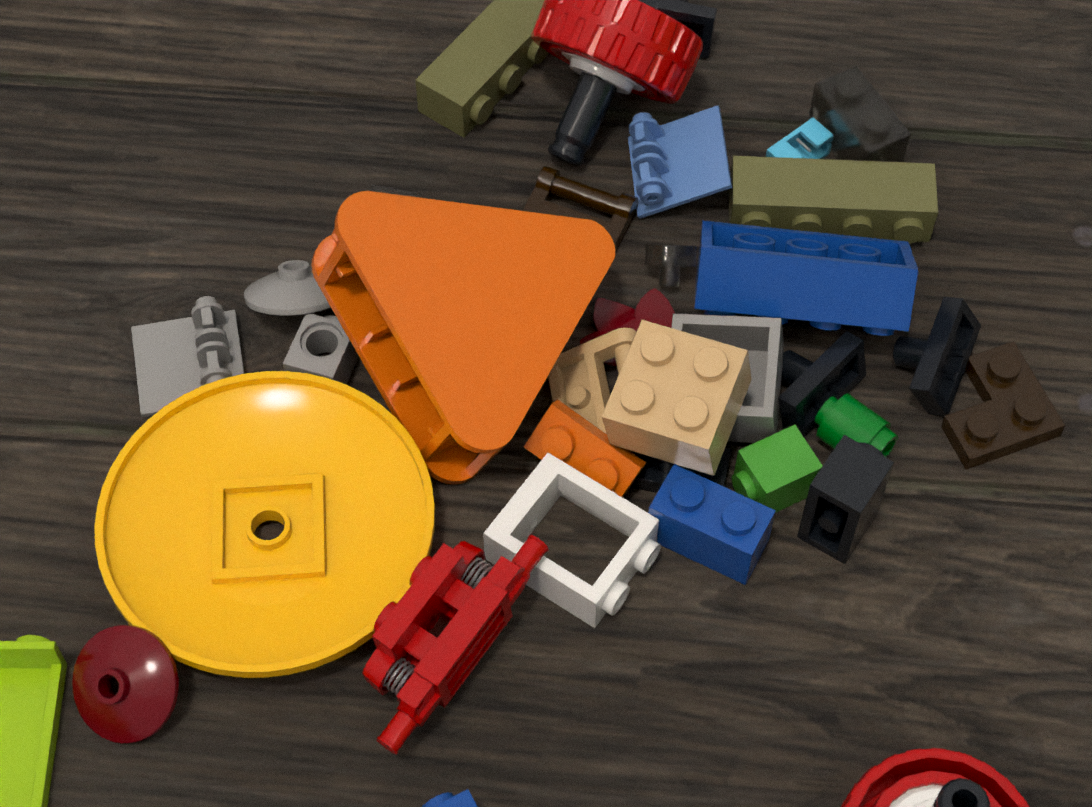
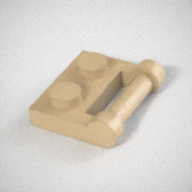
[548,328,636,434]

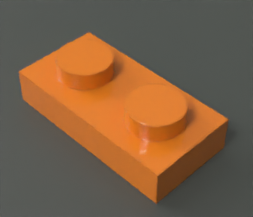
[524,399,646,497]

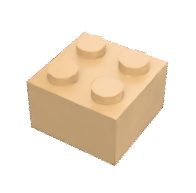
[601,320,752,476]

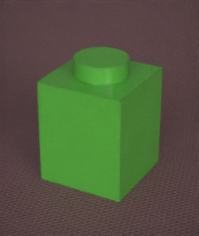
[731,425,823,513]

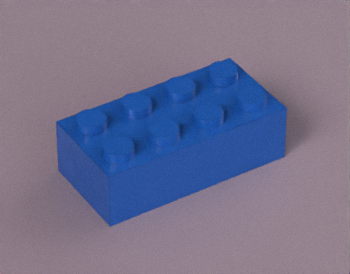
[694,220,918,336]

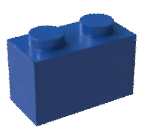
[648,464,776,585]

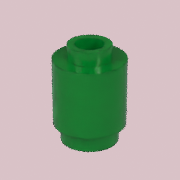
[814,393,898,458]

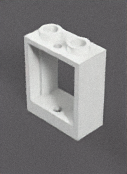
[483,453,661,628]

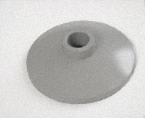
[244,260,330,316]

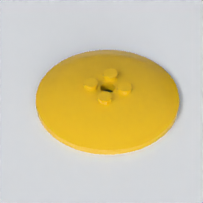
[94,371,435,678]

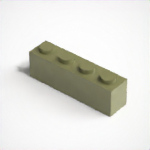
[416,0,548,138]
[729,156,938,244]

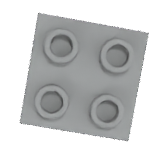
[131,296,244,417]

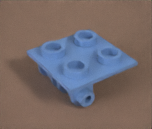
[628,105,732,219]

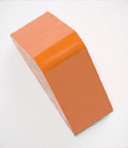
[311,191,615,484]

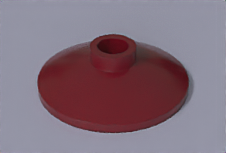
[72,625,179,743]

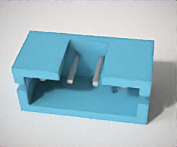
[766,117,834,159]

